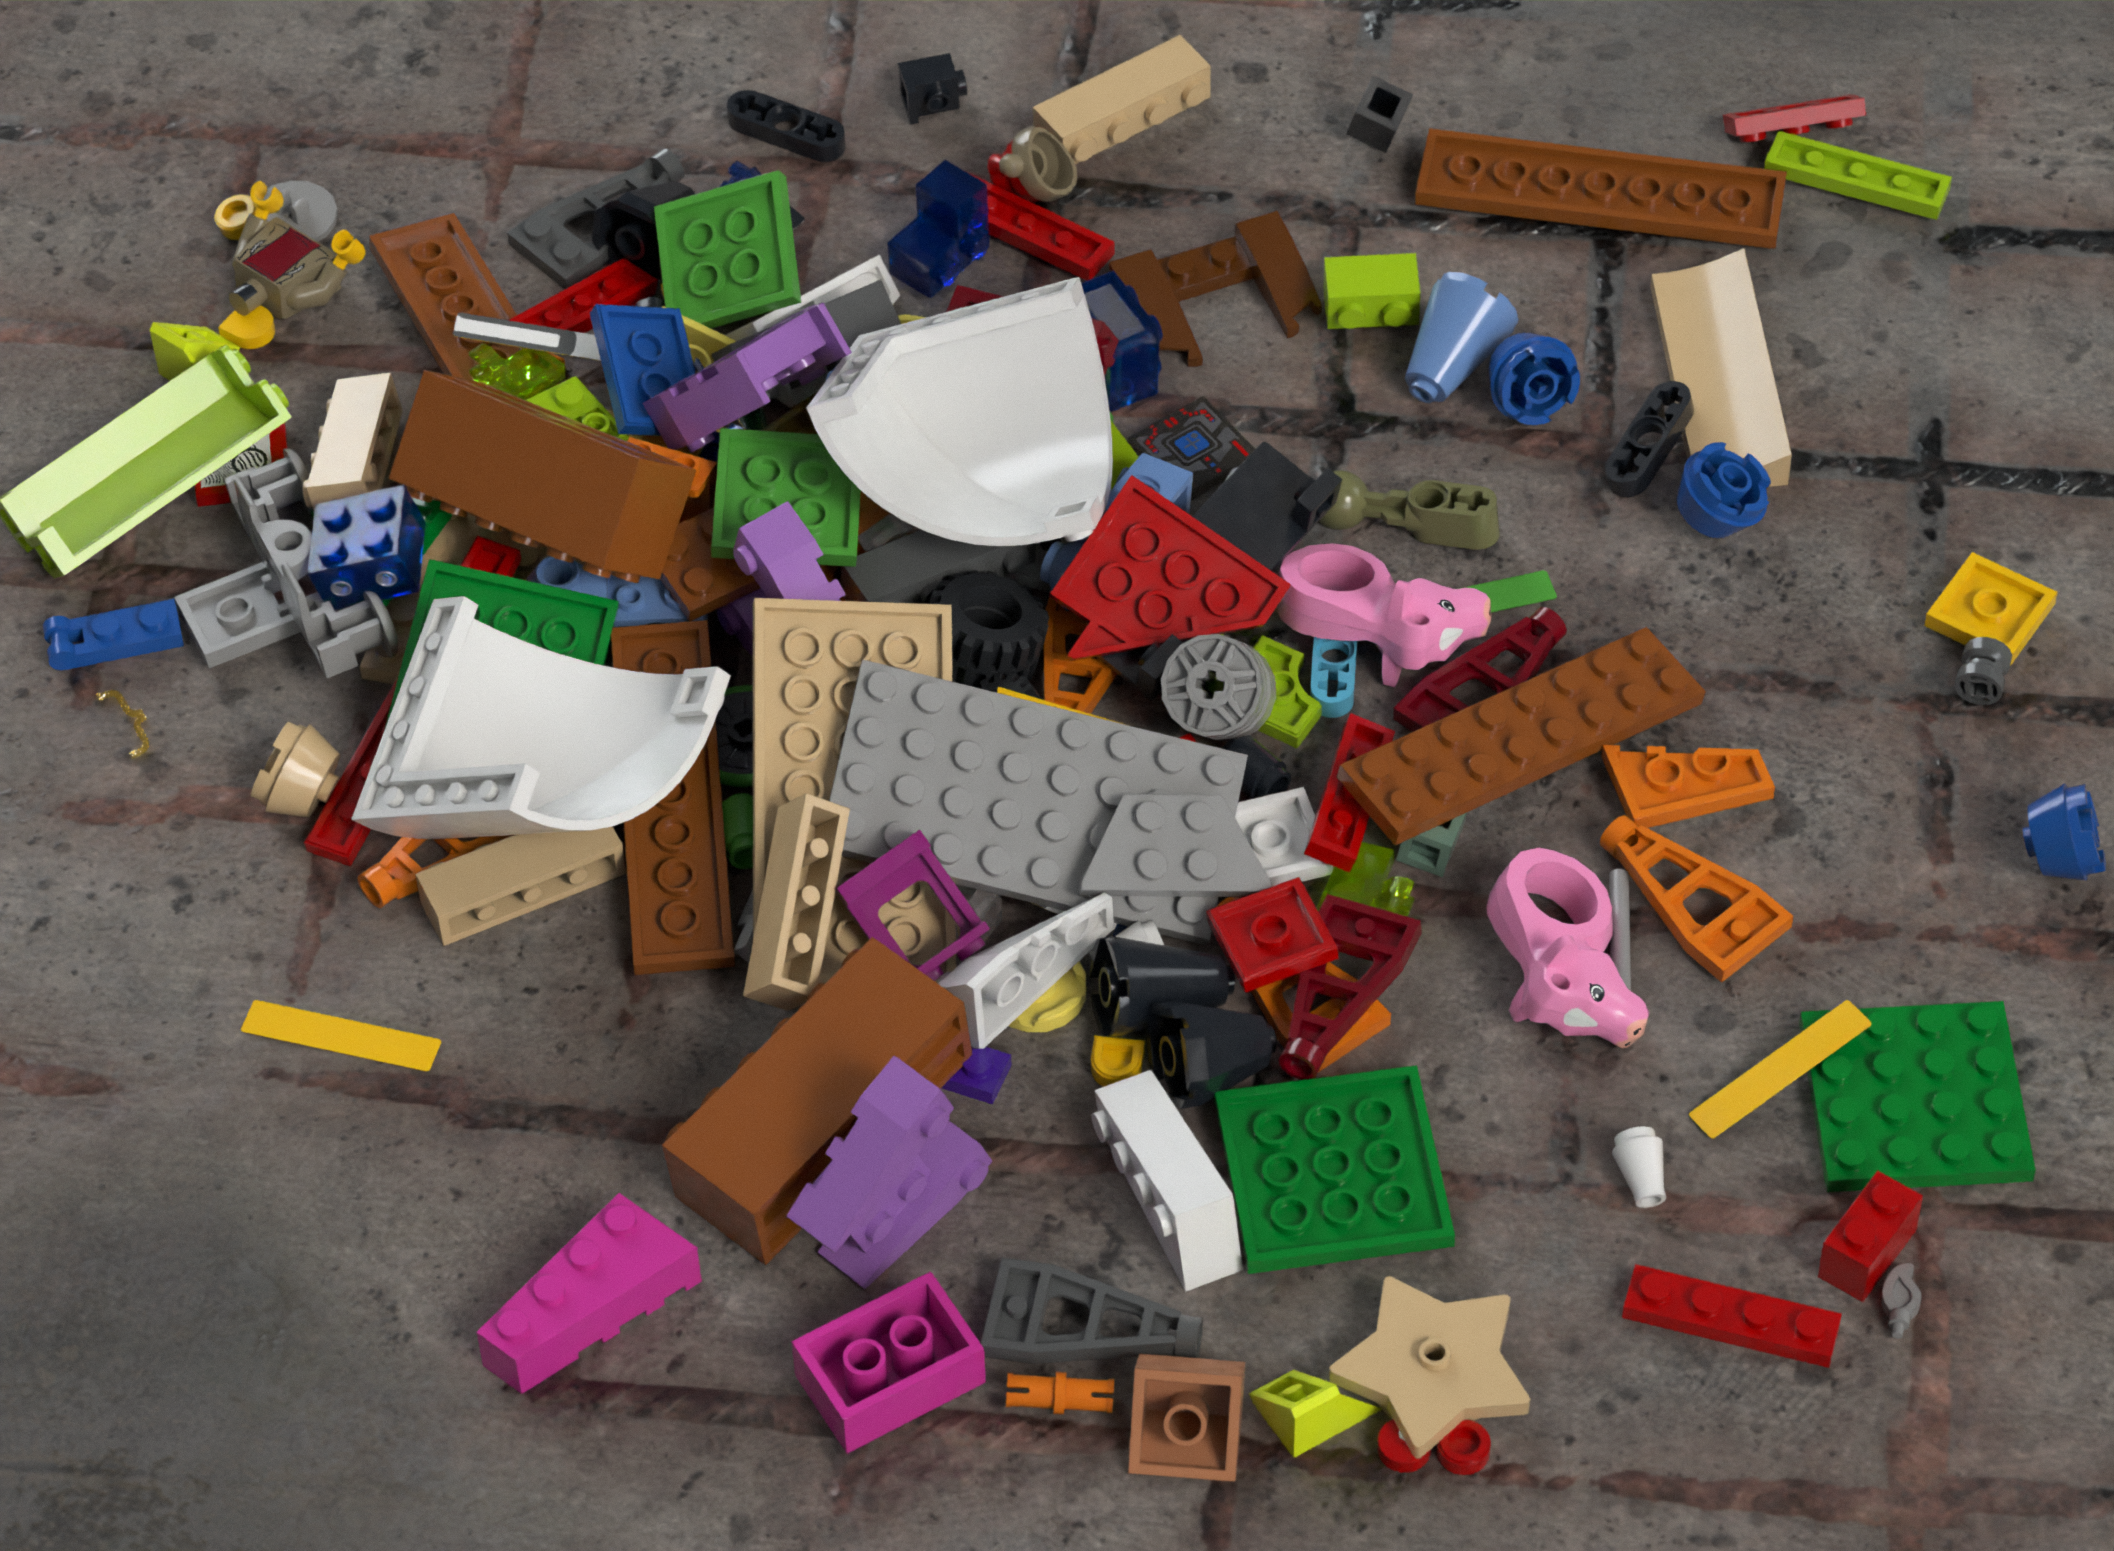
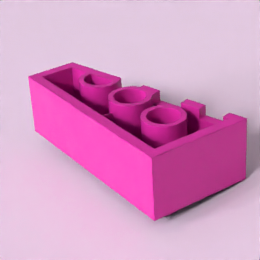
[476,1193,702,1394]

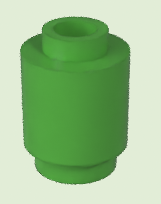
[722,793,753,869]

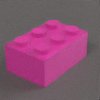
[791,1271,986,1453]

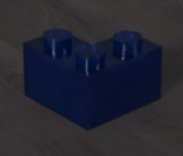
[887,159,990,299]

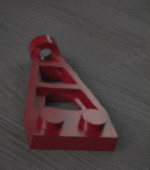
[1393,607,1567,732]
[1279,894,1422,1080]

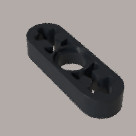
[727,90,846,162]
[1605,381,1694,497]

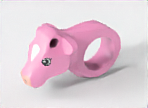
[1276,543,1492,687]
[1486,848,1650,1048]

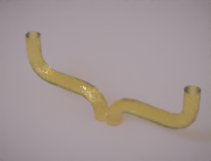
[96,690,150,759]

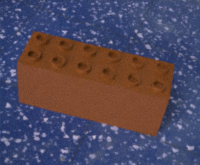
[389,370,696,583]
[662,937,973,1266]

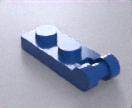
[43,598,184,670]

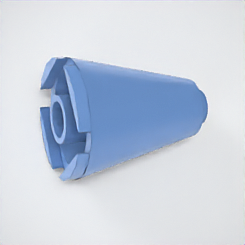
[1405,272,1519,403]

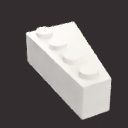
[1091,1070,1243,1292]

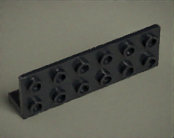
[1097,442,1342,701]

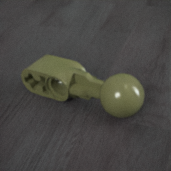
[1319,470,1500,550]

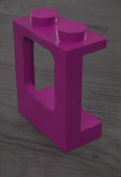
[835,829,990,981]

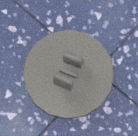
[263,181,338,242]

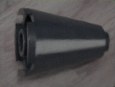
[1090,936,1235,1037]

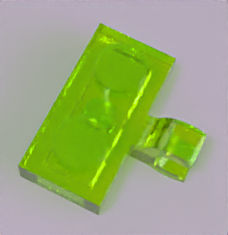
[469,343,565,400]
[1316,842,1415,916]

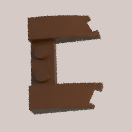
[1109,211,1322,367]

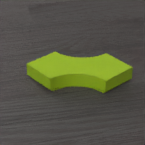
[1253,635,1322,749]

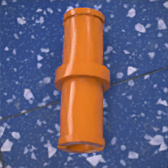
[1005,1372,1114,1415]

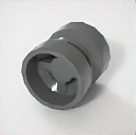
[1954,637,2012,705]

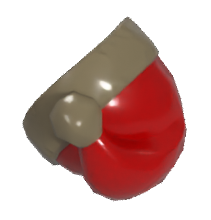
[987,127,1077,203]

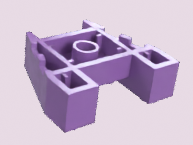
[642,302,852,453]
[717,501,846,657]
[787,1055,992,1289]

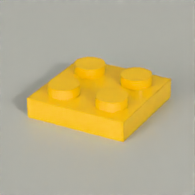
[1924,552,2058,666]

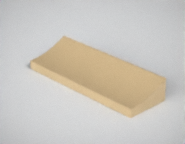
[1650,248,1792,487]

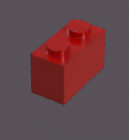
[1818,1170,1923,1302]

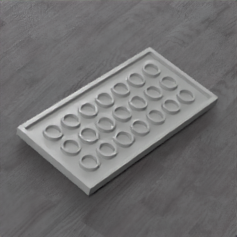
[829,660,1248,945]

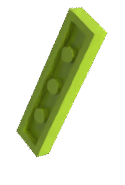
[1764,131,1952,220]

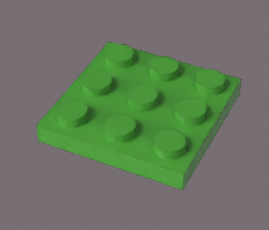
[654,170,801,328]
[711,428,861,567]

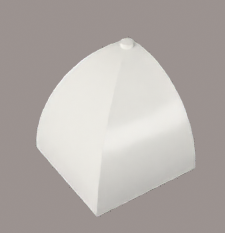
[806,277,1113,546]
[351,596,731,839]

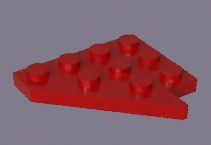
[1049,475,1291,661]

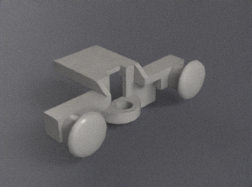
[174,448,398,678]

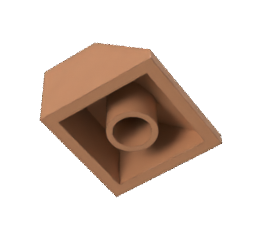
[1128,1354,1246,1482]

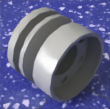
[1161,634,1276,742]

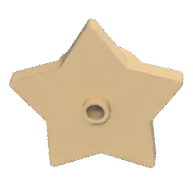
[1329,1276,1530,1458]

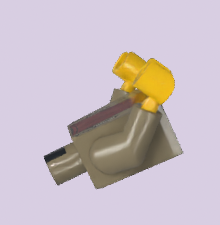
[229,181,365,319]

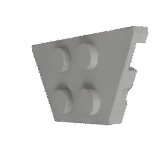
[1078,794,1272,897]

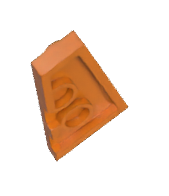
[1601,745,1775,828]

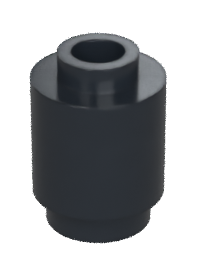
[1222,735,1291,799]

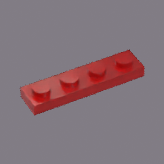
[939,171,1115,282]
[508,258,658,358]
[1304,713,1395,873]
[1622,1264,1842,1368]

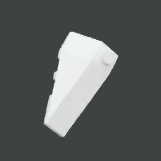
[936,892,1114,1049]

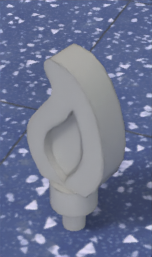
[1881,1263,1921,1339]

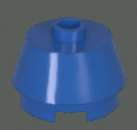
[1489,333,1580,425]
[1677,442,1771,538]
[2023,783,2106,881]

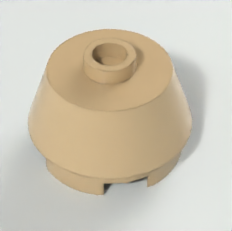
[251,721,340,817]

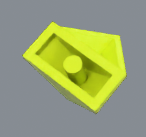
[150,322,240,380]
[1249,1369,1382,1458]

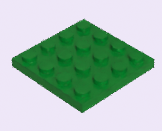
[384,559,619,731]
[1799,1001,2036,1192]
[1214,1065,1455,1274]

